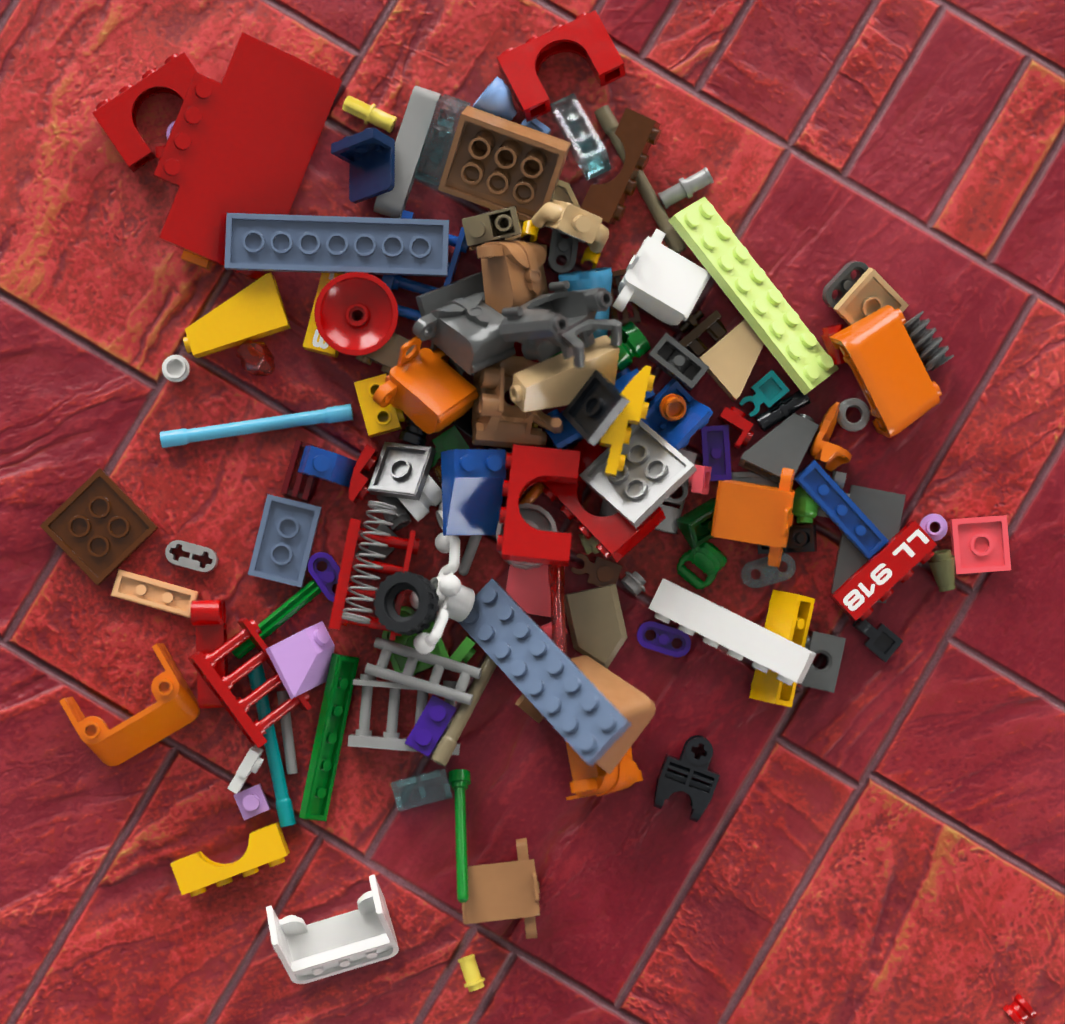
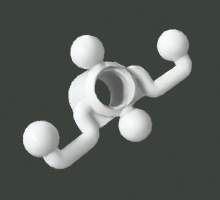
[410,532,475,654]

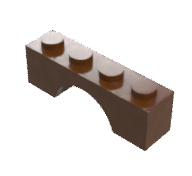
[581,108,661,225]

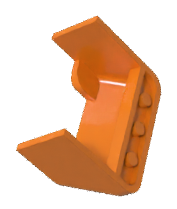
[59,643,200,766]

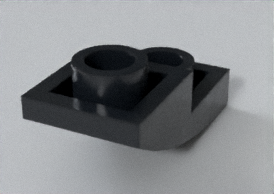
[757,524,817,554]

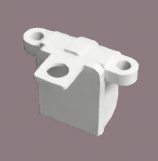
[612,228,711,325]

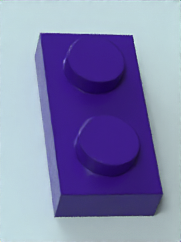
[700,425,732,482]
[405,695,457,758]

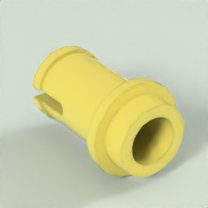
[458,954,485,992]

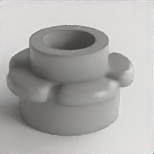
[621,571,646,596]

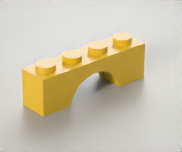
[171,822,290,897]

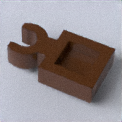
[571,554,623,587]

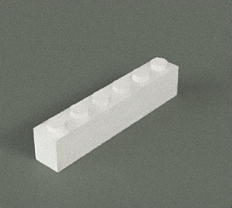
[649,579,816,686]

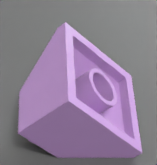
[266,621,335,699]

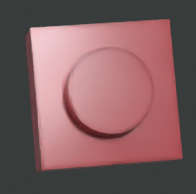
[688,465,712,494]

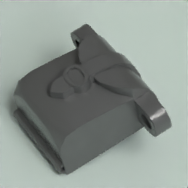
[412,292,516,375]

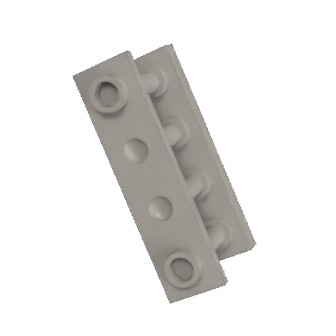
[348,674,461,755]

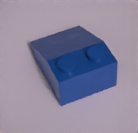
[441,449,506,536]

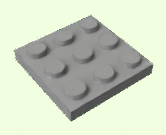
[579,419,697,528]

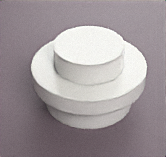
[162,355,190,382]

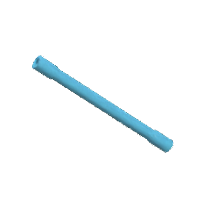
[160,404,354,448]

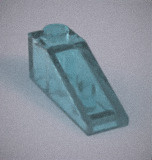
[550,93,611,180]
[415,94,470,186]

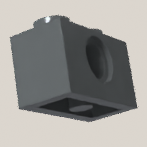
[647,333,709,392]
[798,631,846,693]

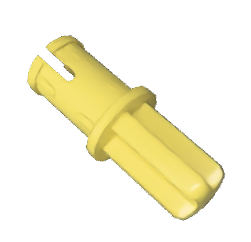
[342,96,397,133]

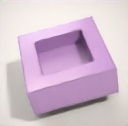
[233,783,271,820]

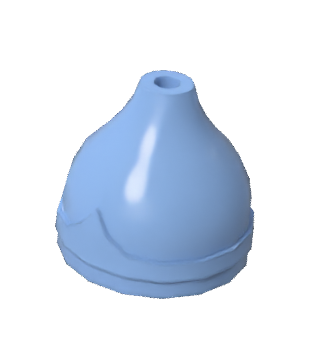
[472,76,517,121]

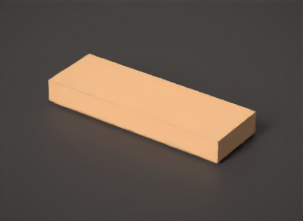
[111,569,199,618]

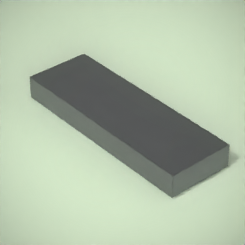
[416,271,484,317]

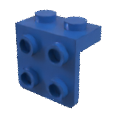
[640,378,713,451]

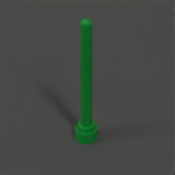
[448,769,471,903]

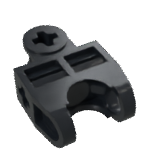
[653,735,720,822]

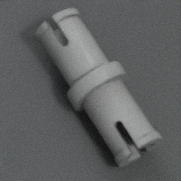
[658,167,714,209]

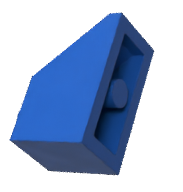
[298,446,357,488]

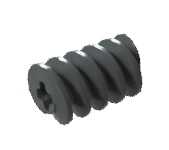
[903,311,955,371]

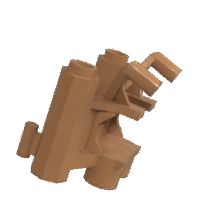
[472,356,563,448]

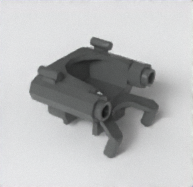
[499,280,622,368]

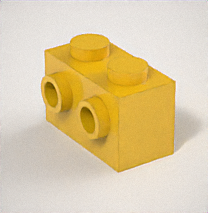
[354,374,405,438]

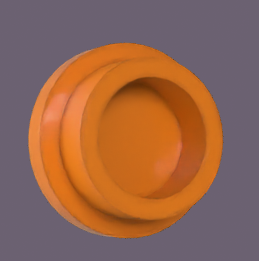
[659,393,687,421]

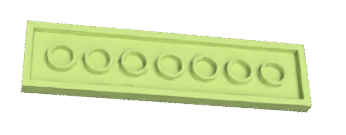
[668,196,839,395]

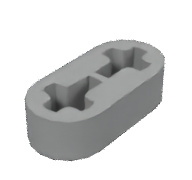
[165,540,218,572]

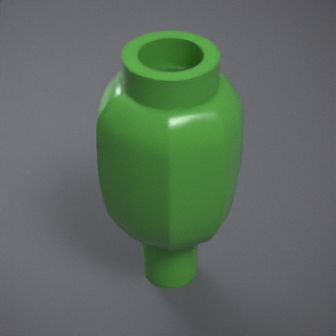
[792,486,819,524]

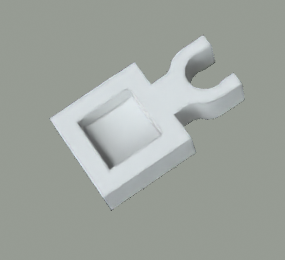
[227,746,264,794]

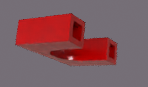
[497,10,626,122]
[92,52,198,172]
[541,439,666,563]
[496,444,580,566]

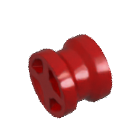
[1002,993,1038,1024]

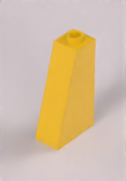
[183,272,291,358]

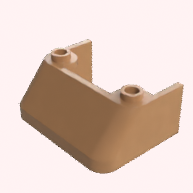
[515,655,656,775]

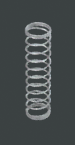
[341,501,397,624]

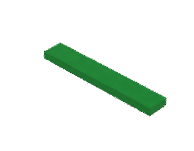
[299,653,359,821]

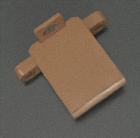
[469,240,549,314]
[461,838,540,939]

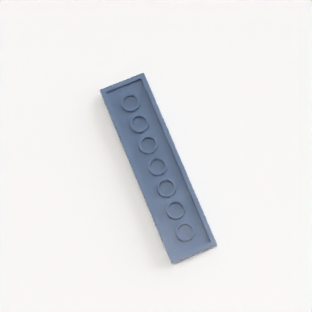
[224,213,449,277]
[458,578,632,766]

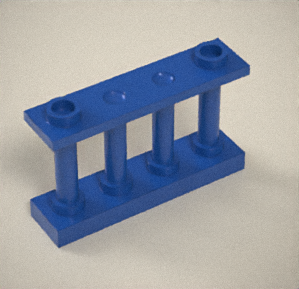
[382,210,469,321]

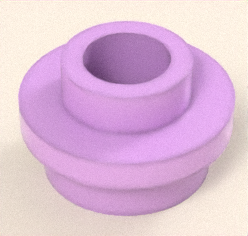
[920,514,948,541]

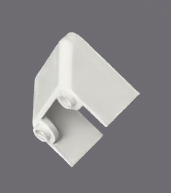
[266,875,399,984]

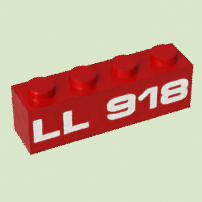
[829,520,937,621]

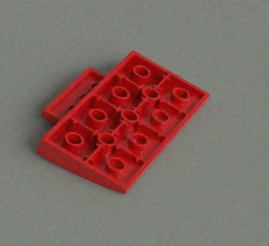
[153,32,342,280]

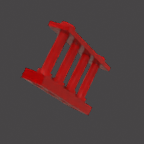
[329,518,420,642]
[188,618,312,748]

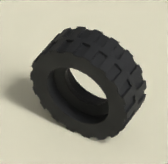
[374,571,439,635]

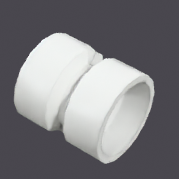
[398,474,442,522]

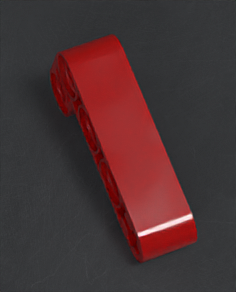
[191,599,228,709]

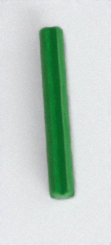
[232,580,322,659]

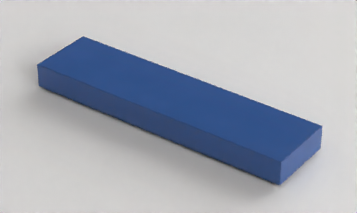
[794,460,889,560]

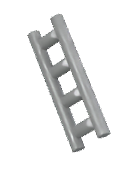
[365,637,482,705]

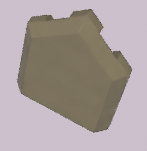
[562,584,628,668]

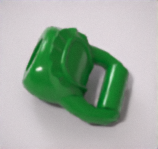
[676,541,727,589]

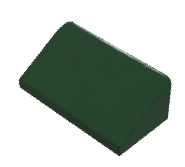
[676,498,716,549]

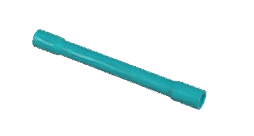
[248,663,297,827]

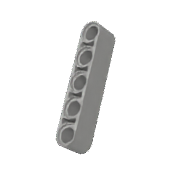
[373,85,442,218]

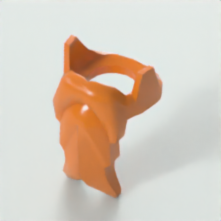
[810,402,852,472]

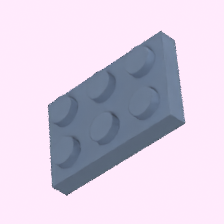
[248,494,322,588]

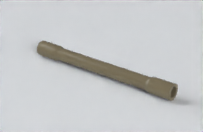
[594,105,687,254]
[431,655,497,767]

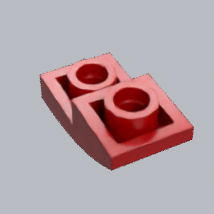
[348,444,378,503]

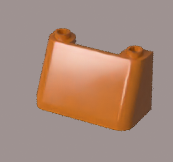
[829,305,942,438]

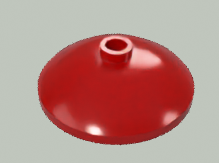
[314,272,399,356]

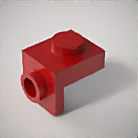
[717,406,754,449]

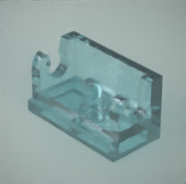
[391,767,453,812]

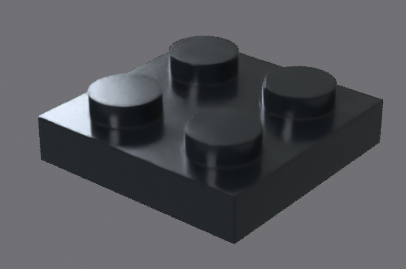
[562,370,630,446]

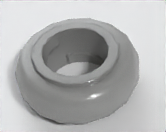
[837,398,870,432]

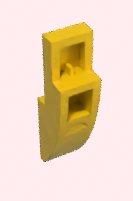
[600,366,655,478]

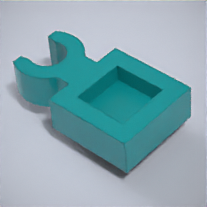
[739,370,790,418]

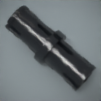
[755,389,811,432]

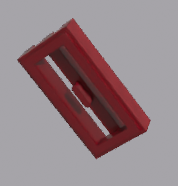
[281,440,323,501]

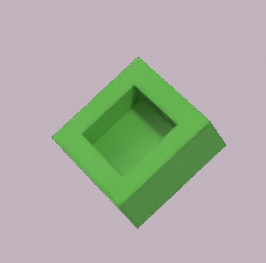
[450,636,476,664]

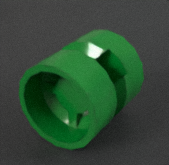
[609,321,651,372]

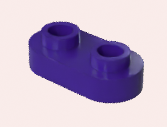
[308,552,340,602]
[636,621,691,657]

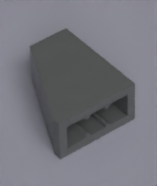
[738,413,819,485]

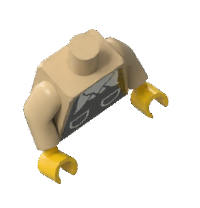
[521,199,609,269]

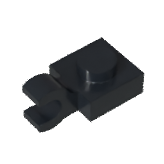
[852,619,903,662]

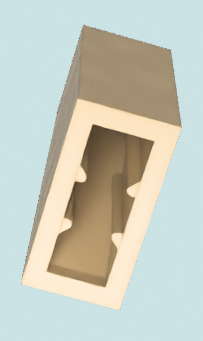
[699,319,764,402]

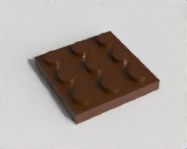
[40,468,159,585]

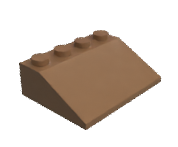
[438,106,571,221]

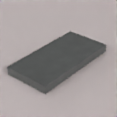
[831,485,906,603]

